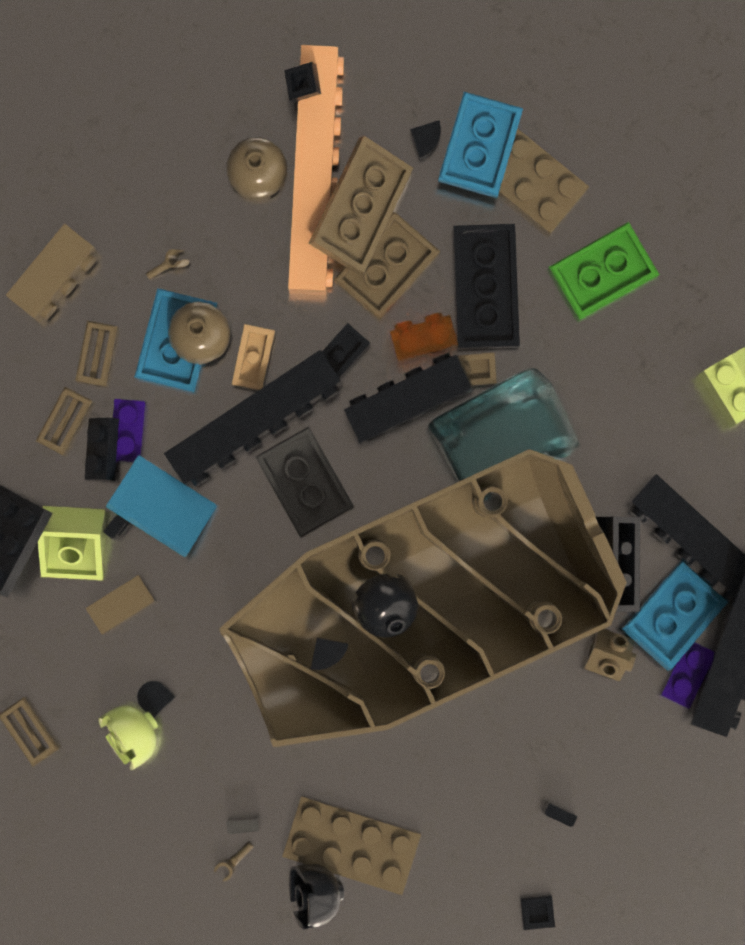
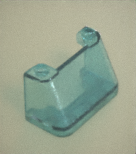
[428,368,580,501]

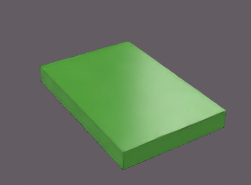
[548,222,660,321]

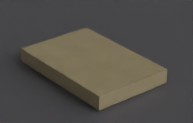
[333,211,440,321]

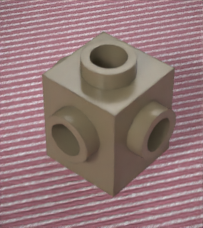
[584,629,637,682]

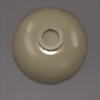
[226,137,287,200]
[168,302,231,365]

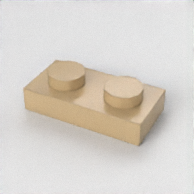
[232,324,275,391]

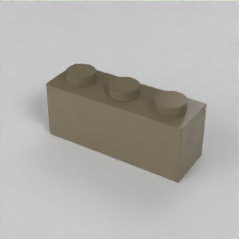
[6,223,97,323]

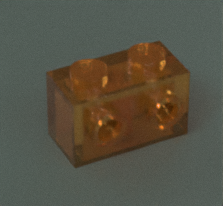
[389,312,458,366]

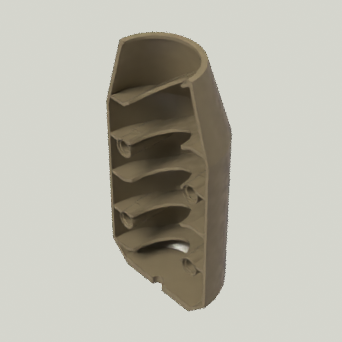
[219,449,627,747]

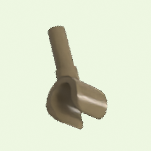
[146,249,189,279]
[214,842,254,881]

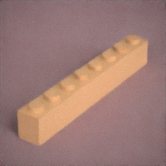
[288,45,344,296]

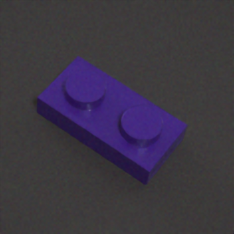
[113,399,147,463]
[659,642,715,709]

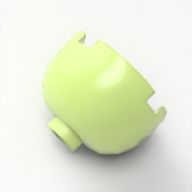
[98,705,158,770]

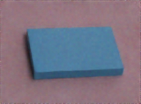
[438,92,523,198]
[134,288,218,393]
[105,455,218,557]
[621,560,728,671]

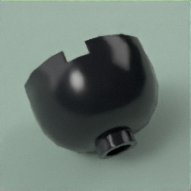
[352,574,418,638]
[289,864,344,930]

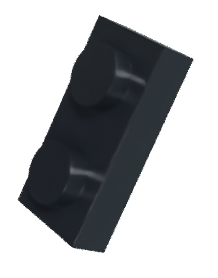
[322,323,371,378]
[84,418,119,481]

